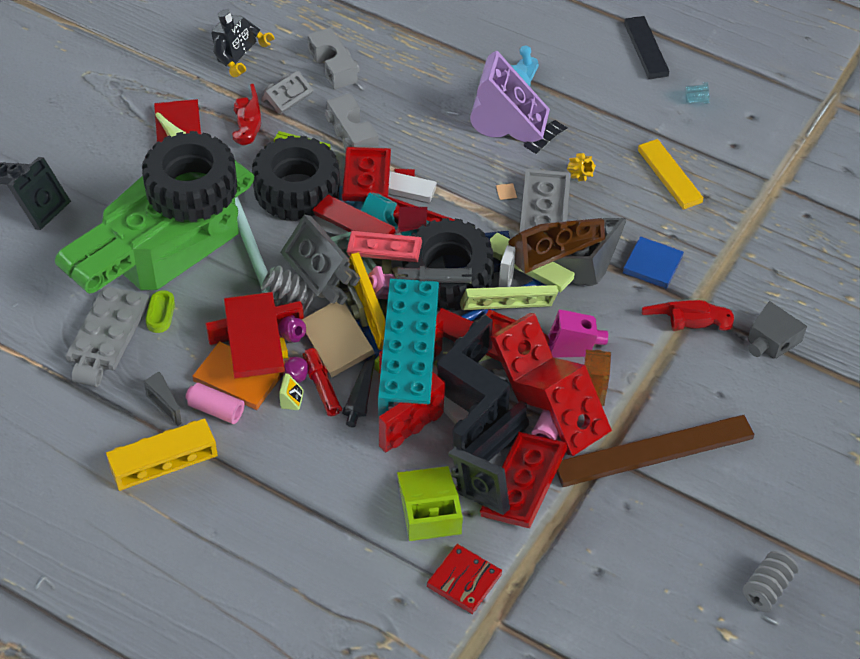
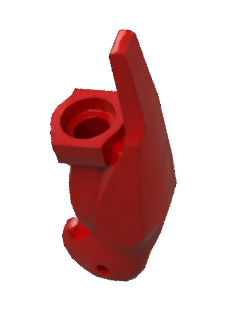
[232,84,262,145]
[642,300,734,331]

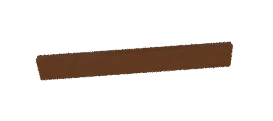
[556,415,755,487]

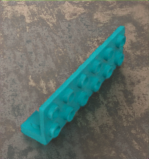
[378,278,439,416]

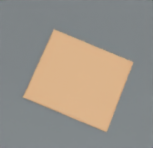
[496,183,517,200]

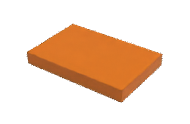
[192,341,283,410]

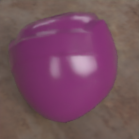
[278,316,306,343]
[283,357,308,383]

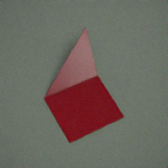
[395,207,428,233]

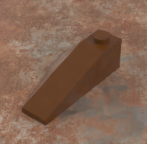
[508,218,605,273]

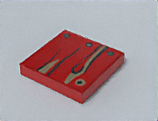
[427,544,502,615]

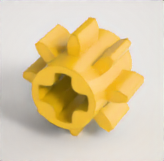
[567,153,596,181]

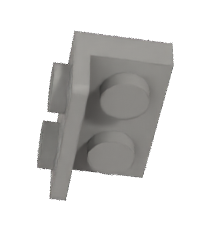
[261,70,314,115]

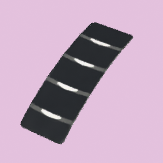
[524,120,568,154]

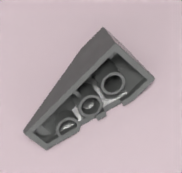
[553,218,626,286]

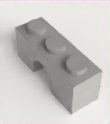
[308,27,360,90]
[325,93,378,150]

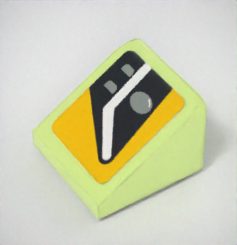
[279,373,304,410]

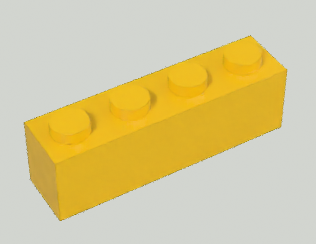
[106,418,218,491]

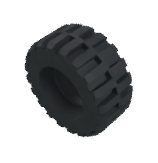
[142,131,238,222]
[252,135,340,221]
[402,218,494,311]

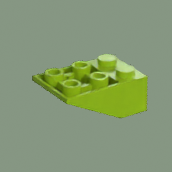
[397,466,463,541]

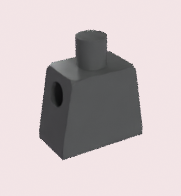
[748,301,807,359]

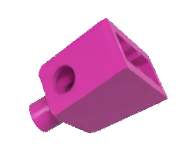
[548,309,608,358]

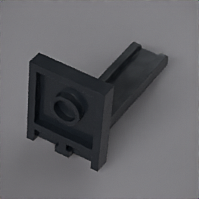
[0,157,71,230]
[448,401,529,515]

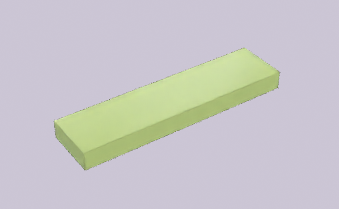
[490,233,575,292]
[460,285,558,310]

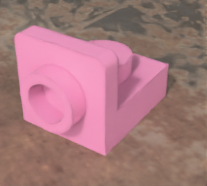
[368,266,395,299]

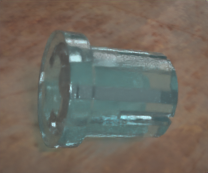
[685,82,710,104]

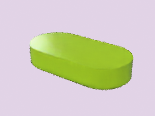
[145,290,175,333]

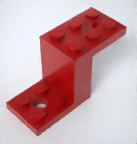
[490,313,612,456]
[379,315,445,453]

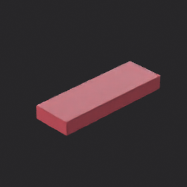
[346,231,422,262]

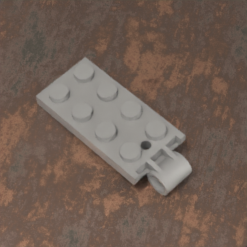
[519,169,571,233]
[66,286,150,387]

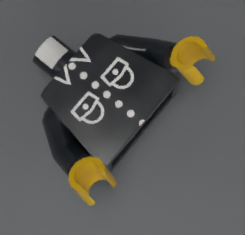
[211,9,275,77]

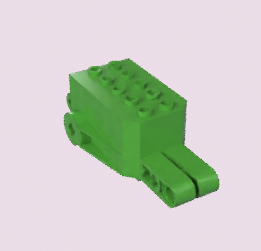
[55,160,254,294]

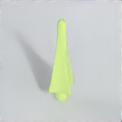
[156,112,186,137]

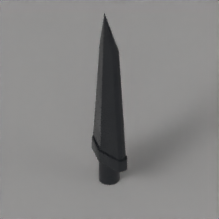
[342,354,376,427]

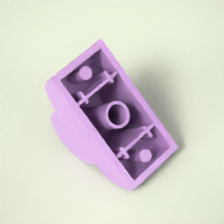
[470,51,550,142]

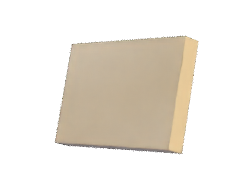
[302,301,375,377]

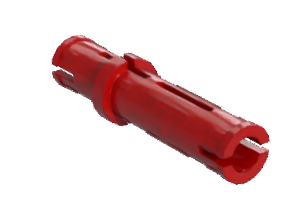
[302,348,342,416]

